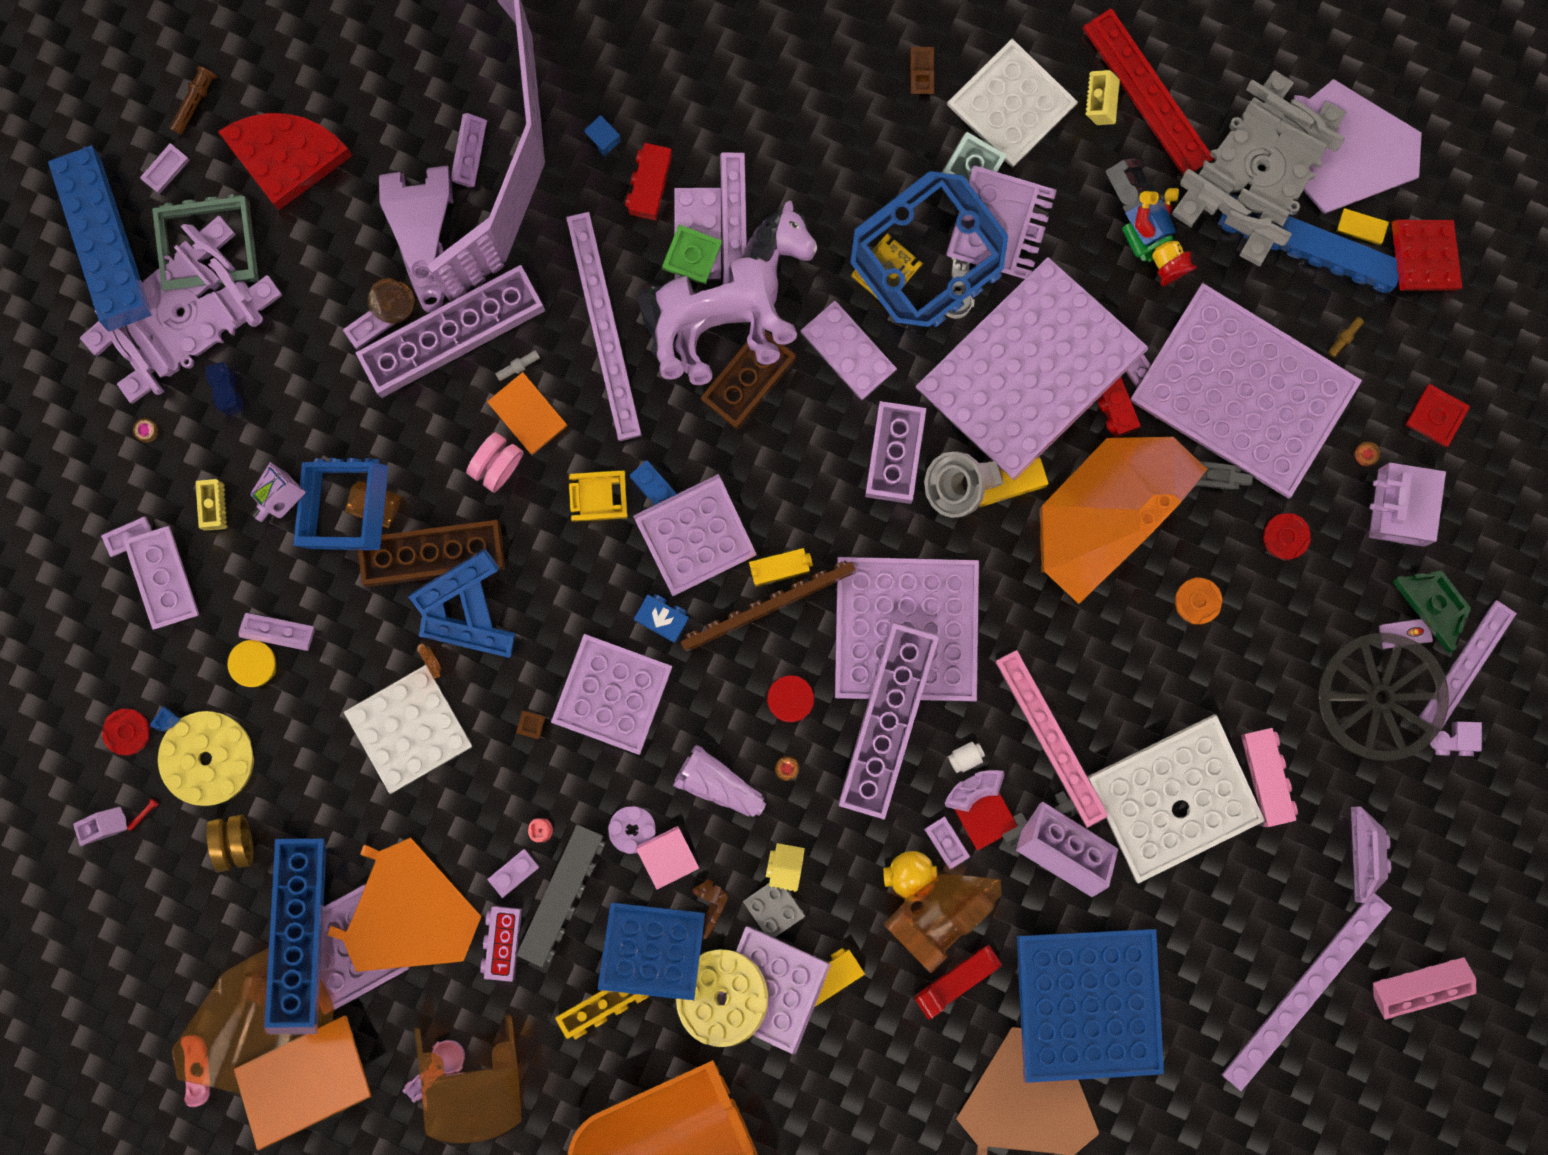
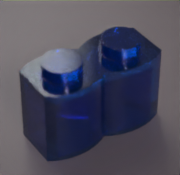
[206,362,242,415]

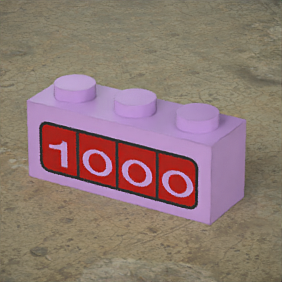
[481,906,522,981]

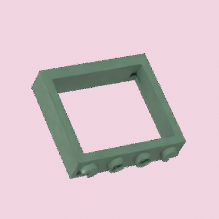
[152,194,259,291]

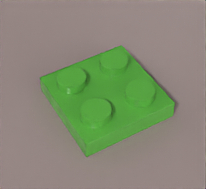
[662,225,722,285]

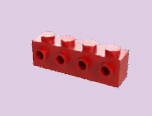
[1097,377,1140,438]

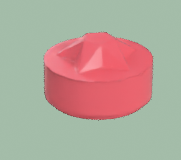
[528,818,553,842]

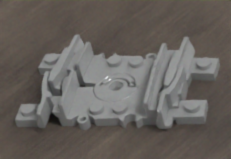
[1172,70,1346,266]

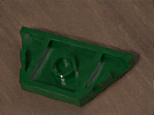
[1392,571,1471,653]

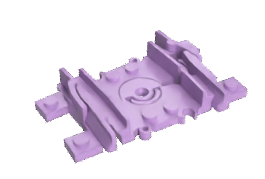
[80,216,282,404]

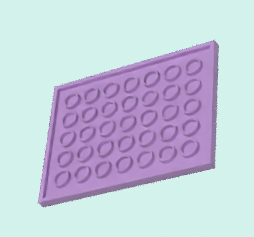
[916,257,1148,481]
[1130,283,1362,499]

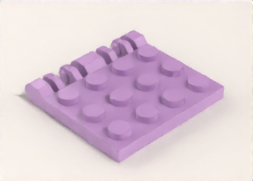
[946,165,1057,279]

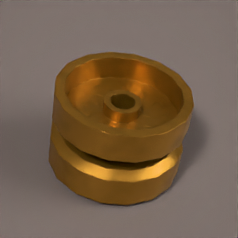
[207,814,254,872]

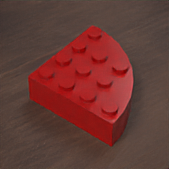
[218,113,352,211]

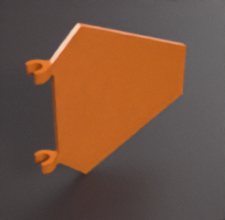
[327,838,481,972]

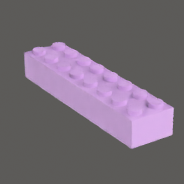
[356,265,545,398]
[838,622,939,819]

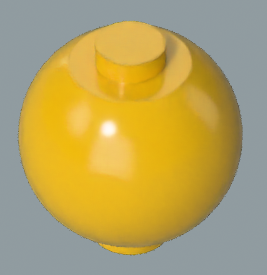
[884,851,938,899]

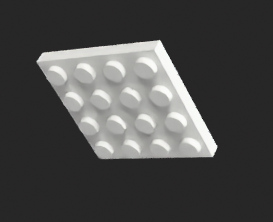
[947,39,1078,168]
[344,665,473,794]

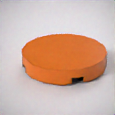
[1175,578,1222,625]

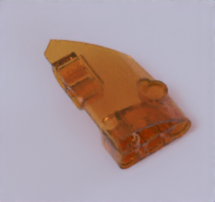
[883,874,1002,973]

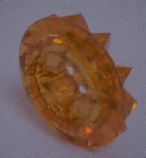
[417,643,442,678]

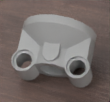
[924,451,1003,518]

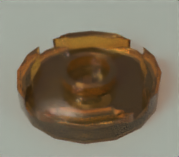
[367,278,415,324]

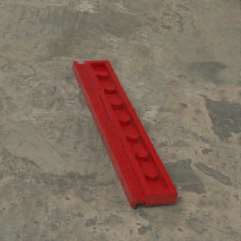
[1083,8,1214,176]

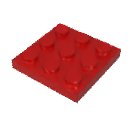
[1392,220,1462,291]

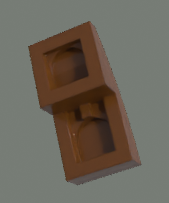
[910,47,934,94]

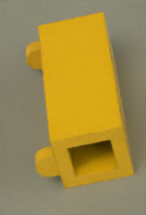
[749,548,813,587]

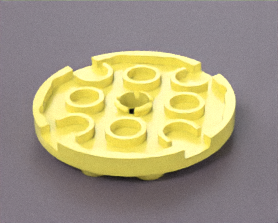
[158,711,254,806]
[676,950,768,1047]

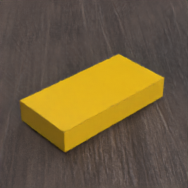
[1336,208,1389,245]

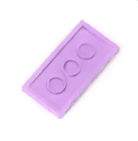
[675,188,721,281]
[800,301,897,400]
[123,526,199,629]

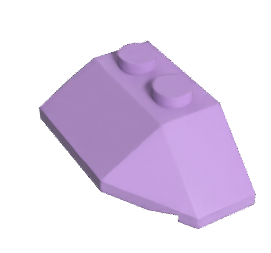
[1351,807,1391,903]

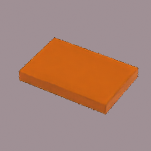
[487,372,568,455]

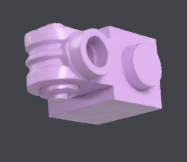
[1429,722,1482,756]

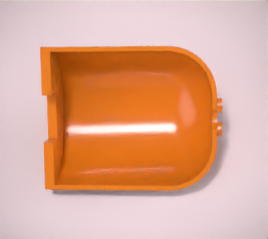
[568,1061,758,1155]

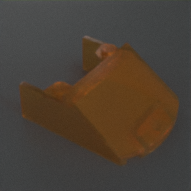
[414,1015,522,1143]

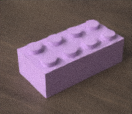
[865,401,926,504]

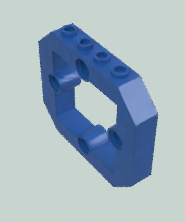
[851,171,1008,327]

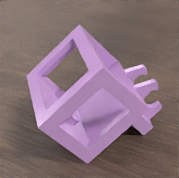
[1369,463,1446,547]

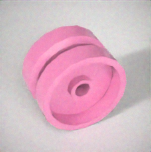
[466,432,523,493]

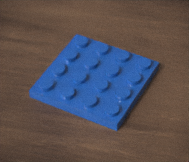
[598,903,705,1001]

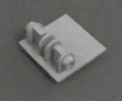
[743,884,805,938]

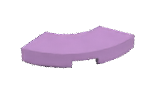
[945,770,1004,812]

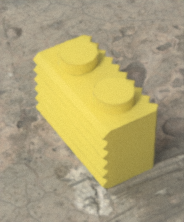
[1085,70,1120,125]
[196,479,228,531]
[766,843,805,892]

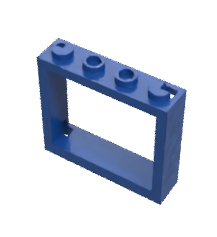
[293,458,389,550]

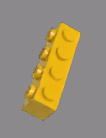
[555,990,649,1039]

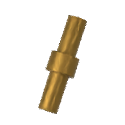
[1328,317,1364,358]

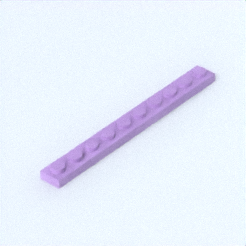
[566,212,641,441]
[1221,893,1392,1091]

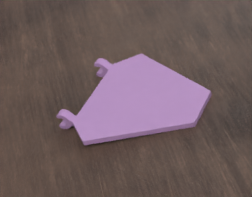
[1291,79,1421,214]

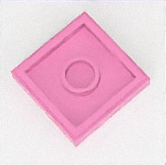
[636,826,699,889]

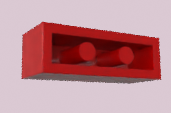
[625,143,672,221]

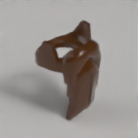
[692,879,728,939]

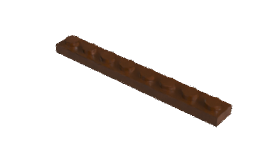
[681,560,857,652]

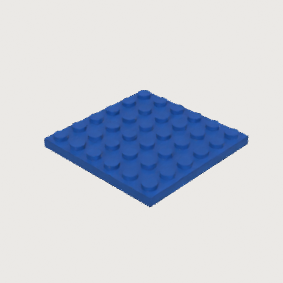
[1017,929,1164,1083]

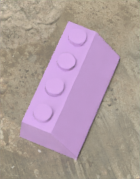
[1016,802,1118,897]

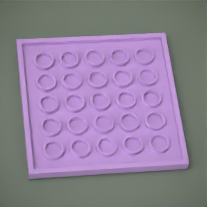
[835,557,979,702]

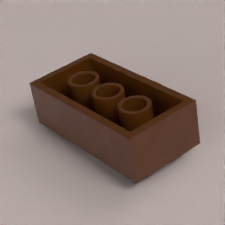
[700,331,797,431]

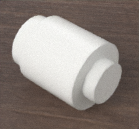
[948,742,985,773]

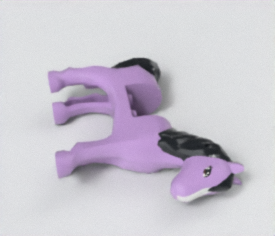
[638,201,817,385]

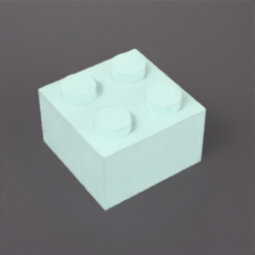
[942,132,1007,182]

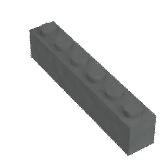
[516,824,606,967]

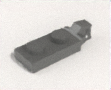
[1195,461,1253,490]

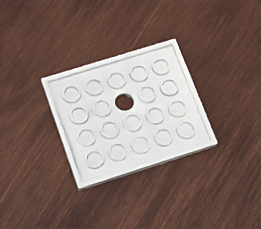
[1087,714,1265,883]

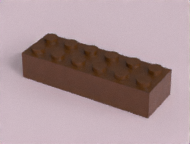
[358,520,506,587]

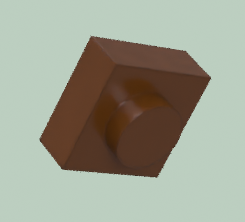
[516,710,546,740]

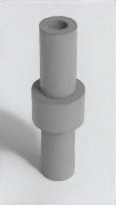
[495,350,540,381]

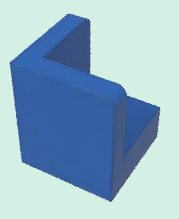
[585,115,621,156]

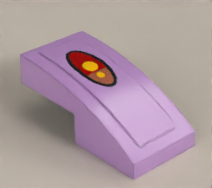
[1379,619,1433,649]

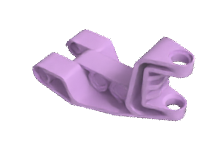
[379,165,453,313]

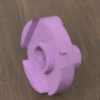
[608,806,656,854]

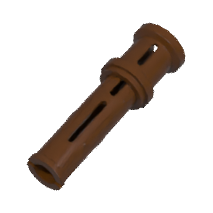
[169,66,217,135]

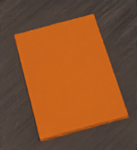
[234,1016,372,1150]

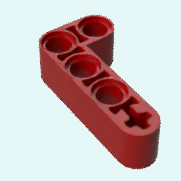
[913,944,1002,1020]

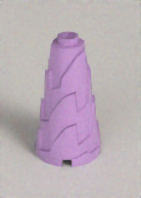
[673,745,766,817]

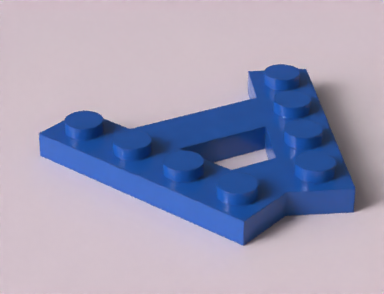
[409,549,516,658]

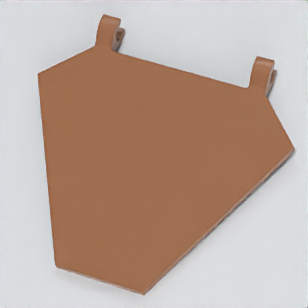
[956,1027,1099,1155]

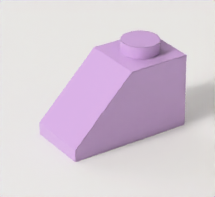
[73,807,127,846]

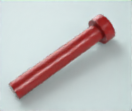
[127,798,159,831]

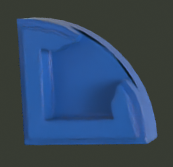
[150,706,180,731]

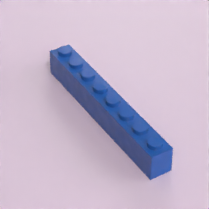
[1218,194,1399,293]

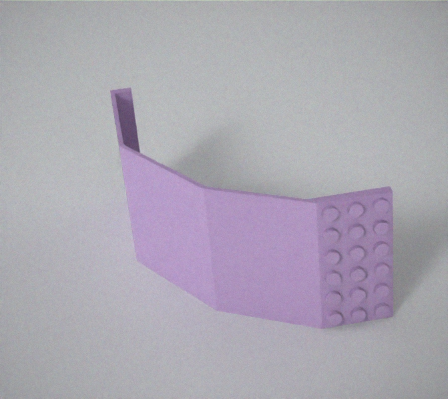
[426,0,545,302]

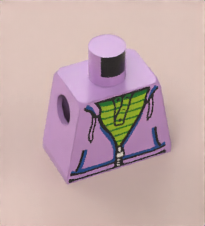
[251,462,306,522]

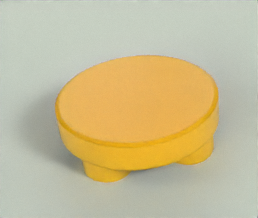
[228,640,276,687]

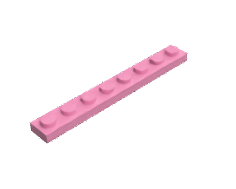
[996,650,1108,828]

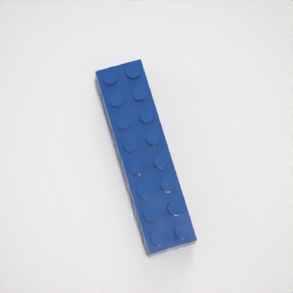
[48,145,152,332]
[264,839,327,1035]

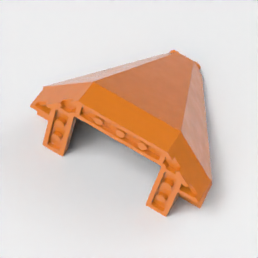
[1040,437,1207,604]

